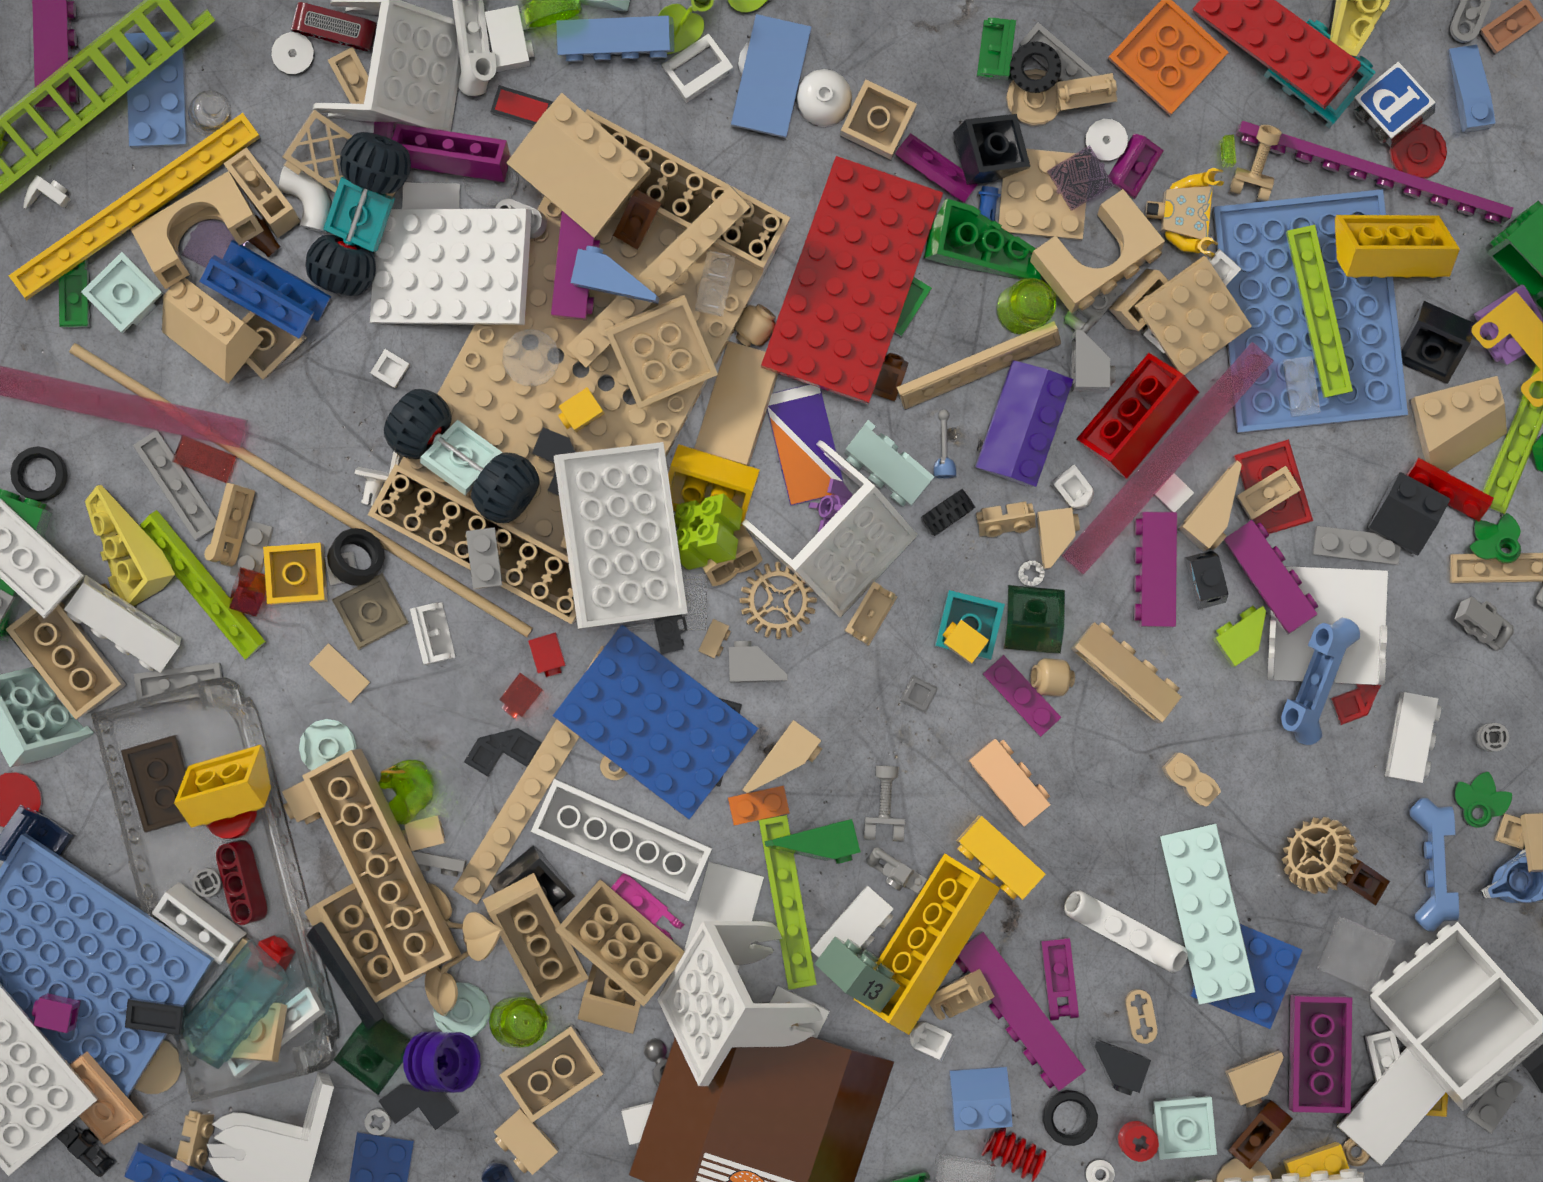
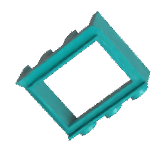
[1264,19,1376,129]

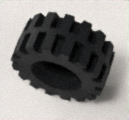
[1010,41,1062,93]
[921,489,976,536]

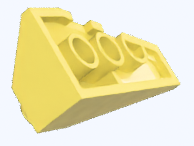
[1330,0,1390,57]
[85,485,175,606]

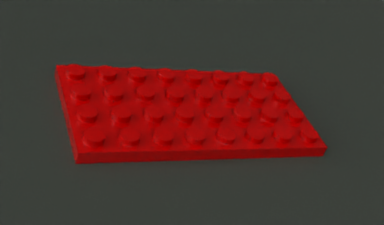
[761,156,943,405]

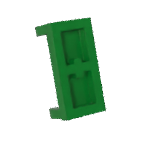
[977,18,1016,81]

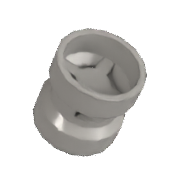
[1476,723,1509,752]
[192,868,223,897]

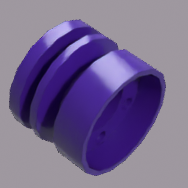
[403,1031,481,1093]

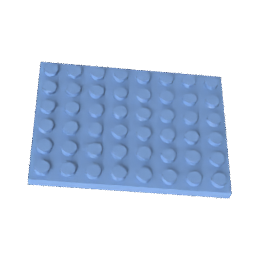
[1213,189,1408,433]
[0,833,214,1098]

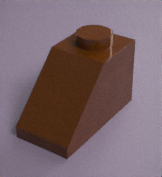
[1338,859,1390,906]
[1228,1100,1293,1169]

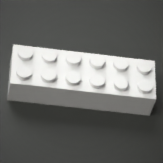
[531,779,712,901]

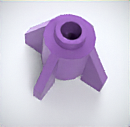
[808,478,853,532]

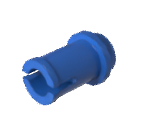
[978,186,1001,221]

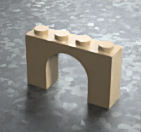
[131,171,264,289]
[1030,189,1165,313]

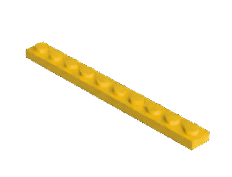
[8,113,260,301]

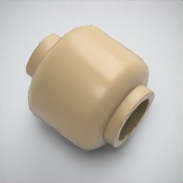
[735,304,776,347]
[1031,658,1075,697]

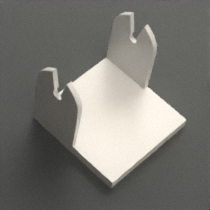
[312,0,461,132]
[741,440,918,617]
[1268,566,1388,685]
[657,921,823,1086]
[207,1072,334,1182]

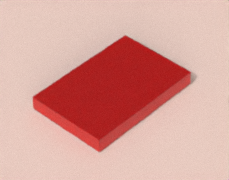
[1233,439,1313,534]

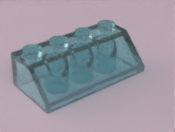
[182,939,290,1069]

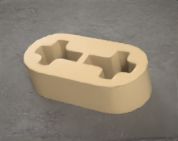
[1125,989,1157,1044]

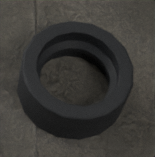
[10,446,68,502]
[327,528,385,586]
[1042,1090,1098,1146]

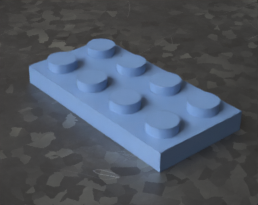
[125,31,187,148]

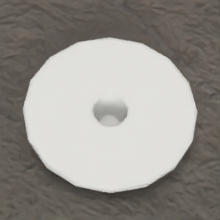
[271,32,314,74]
[1086,119,1128,161]

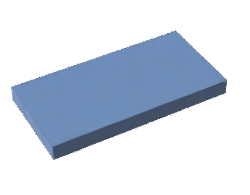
[731,14,811,138]

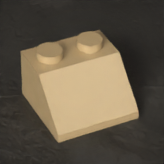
[578,964,641,1034]

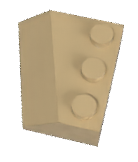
[1409,376,1507,472]

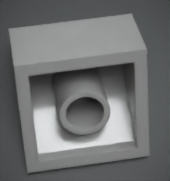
[1071,330,1116,392]
[729,641,787,683]

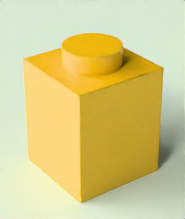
[558,387,605,432]
[943,620,989,664]

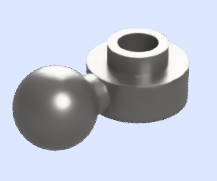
[644,1039,667,1086]

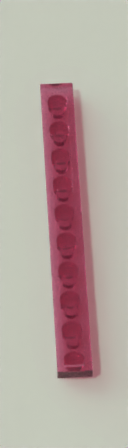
[1062,342,1274,575]
[0,365,248,448]

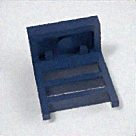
[0,805,73,862]

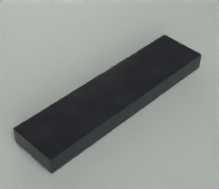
[306,922,384,1031]

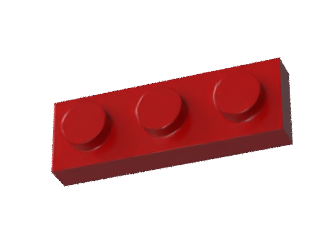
[1407,457,1494,521]

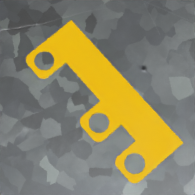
[1471,292,1543,407]

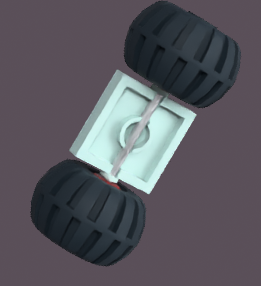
[384,389,540,524]

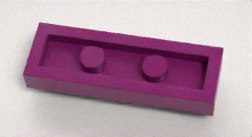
[895,133,978,203]
[982,655,1062,737]

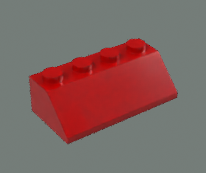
[1076,353,1200,479]

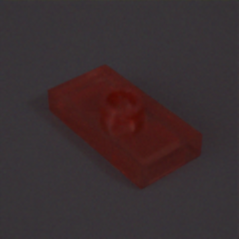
[172,435,236,483]

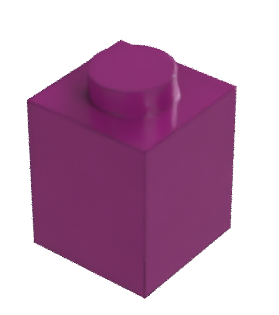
[32,993,81,1033]

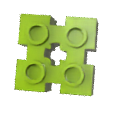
[674,493,743,570]

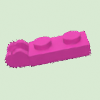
[611,873,684,940]

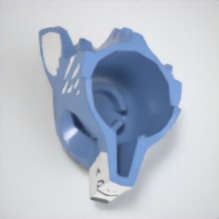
[1481,848,1543,903]

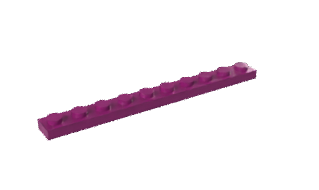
[1236,121,1514,224]

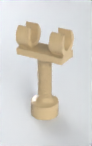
[1230,125,1282,202]

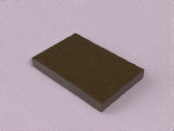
[121,734,187,833]

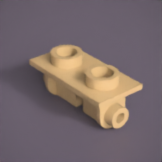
[1057,73,1117,111]
[976,501,1036,537]
[176,1110,214,1171]

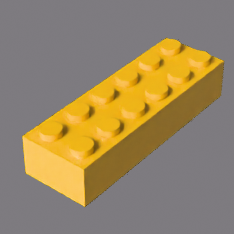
[853,853,1000,1035]

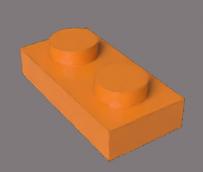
[728,785,790,825]

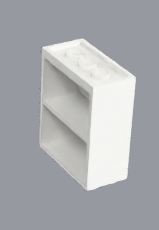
[1370,922,1543,1111]

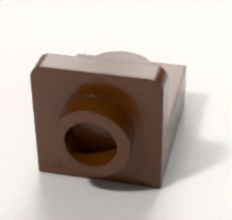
[873,353,909,402]

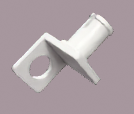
[355,451,400,506]

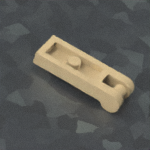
[204,483,255,567]

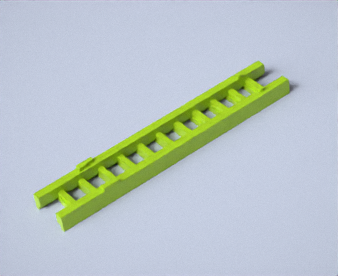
[0,0,215,193]

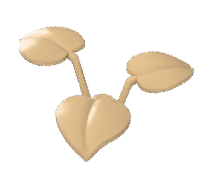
[425,883,503,1016]

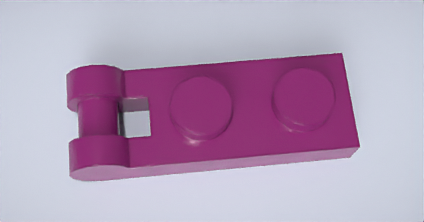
[1041,938,1079,1021]

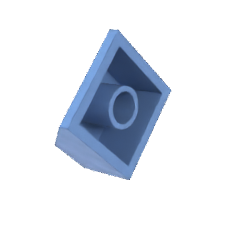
[950,1067,1013,1131]

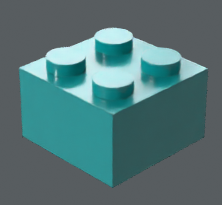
[934,590,1005,660]

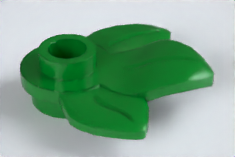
[1470,513,1521,564]
[1455,772,1512,828]

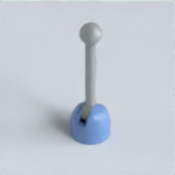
[934,410,956,479]

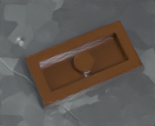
[613,189,662,250]

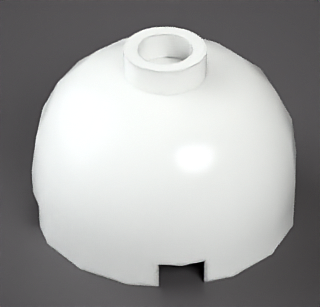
[796,69,852,127]

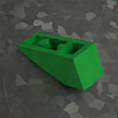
[764,819,861,864]

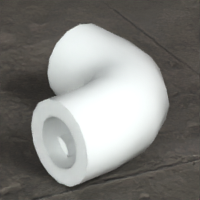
[279,166,331,233]

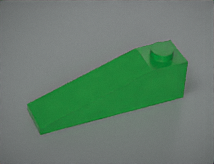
[924,199,1041,282]

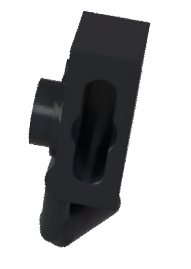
[653,614,688,655]
[55,1123,114,1177]

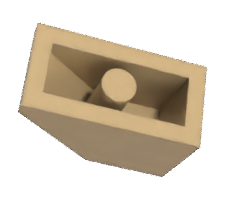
[1036,508,1080,570]
[1225,1051,1284,1108]

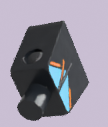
[1185,550,1229,610]

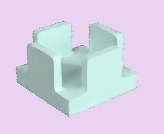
[81,252,163,333]
[1153,1096,1217,1160]

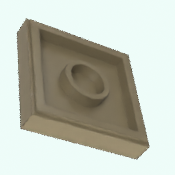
[332,573,410,650]

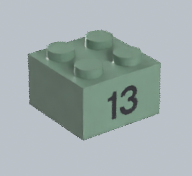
[815,937,901,1013]

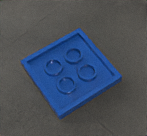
[1190,924,1302,1029]

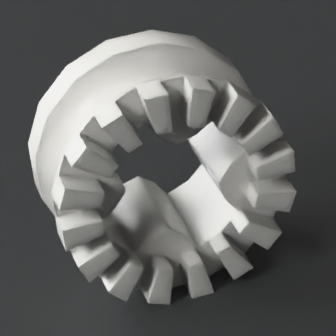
[1019,561,1045,586]
[365,1109,391,1135]

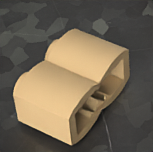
[701,526,763,586]
[1162,753,1221,807]

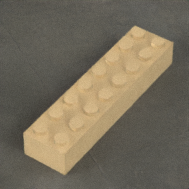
[302,749,461,983]

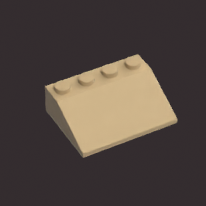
[507,93,651,238]
[555,880,685,1006]
[304,883,426,1003]

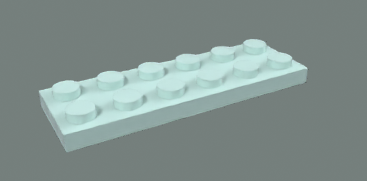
[1160,824,1256,1005]

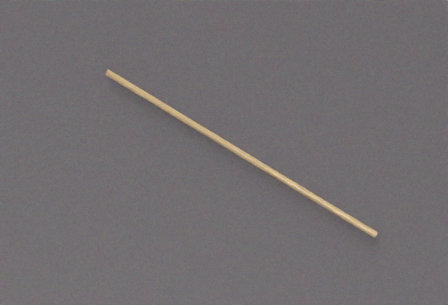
[69,343,533,637]

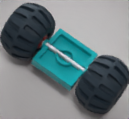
[305,132,411,296]

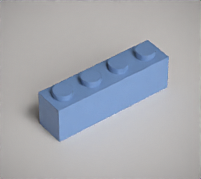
[556,16,674,62]

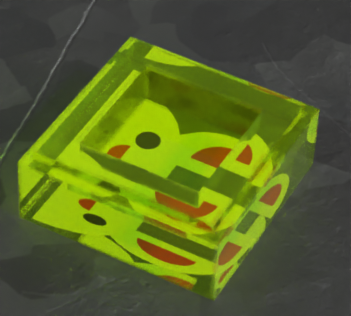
[1220,134,1236,168]

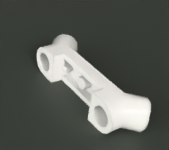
[452,0,497,96]
[1064,890,1188,973]

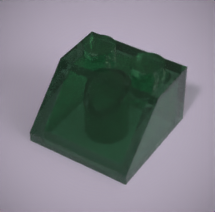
[1004,585,1065,654]
[334,1018,410,1095]

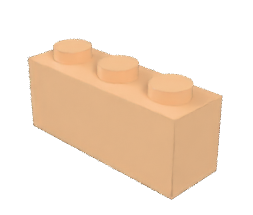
[968,739,1050,827]

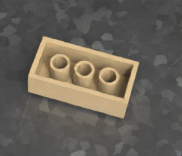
[483,873,589,1005]

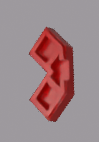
[1330,684,1381,725]

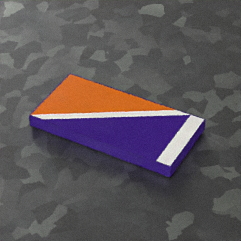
[767,384,844,506]

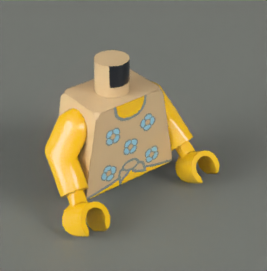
[1145,168,1224,257]

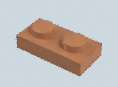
[1480,0,1543,54]

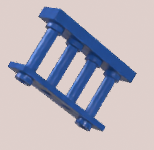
[199,240,331,339]

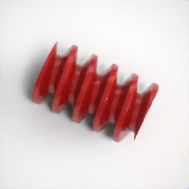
[1118,1121,1159,1162]
[981,1127,1046,1182]

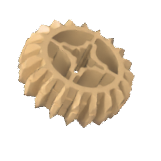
[740,562,817,639]
[1282,817,1359,894]

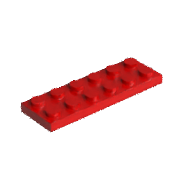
[1192,0,1361,109]

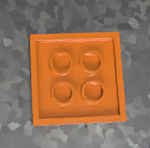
[1108,0,1229,116]

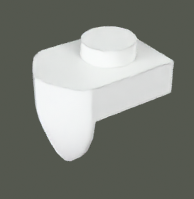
[24,175,71,209]
[1052,464,1094,509]
[910,1022,954,1062]

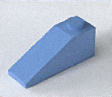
[1448,45,1496,133]
[571,246,660,304]

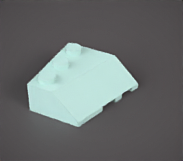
[845,420,934,507]
[0,667,94,768]

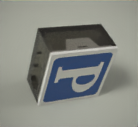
[1354,62,1436,148]

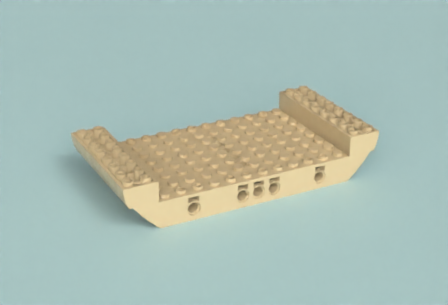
[368,109,790,624]

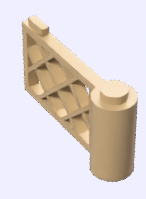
[282,110,397,197]

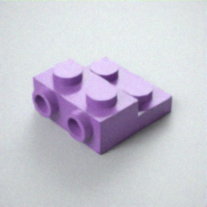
[1473,285,1543,365]

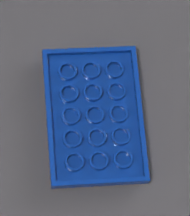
[552,625,759,820]

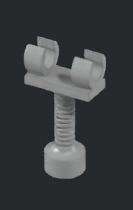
[864,766,905,842]

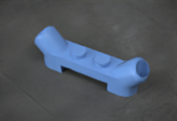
[1281,617,1360,745]
[1410,798,1459,932]

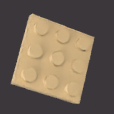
[998,149,1090,241]
[1135,256,1252,375]
[605,295,718,408]

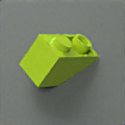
[1213,605,1266,667]

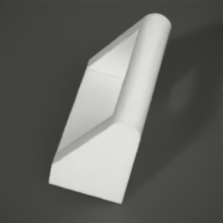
[661,34,733,103]

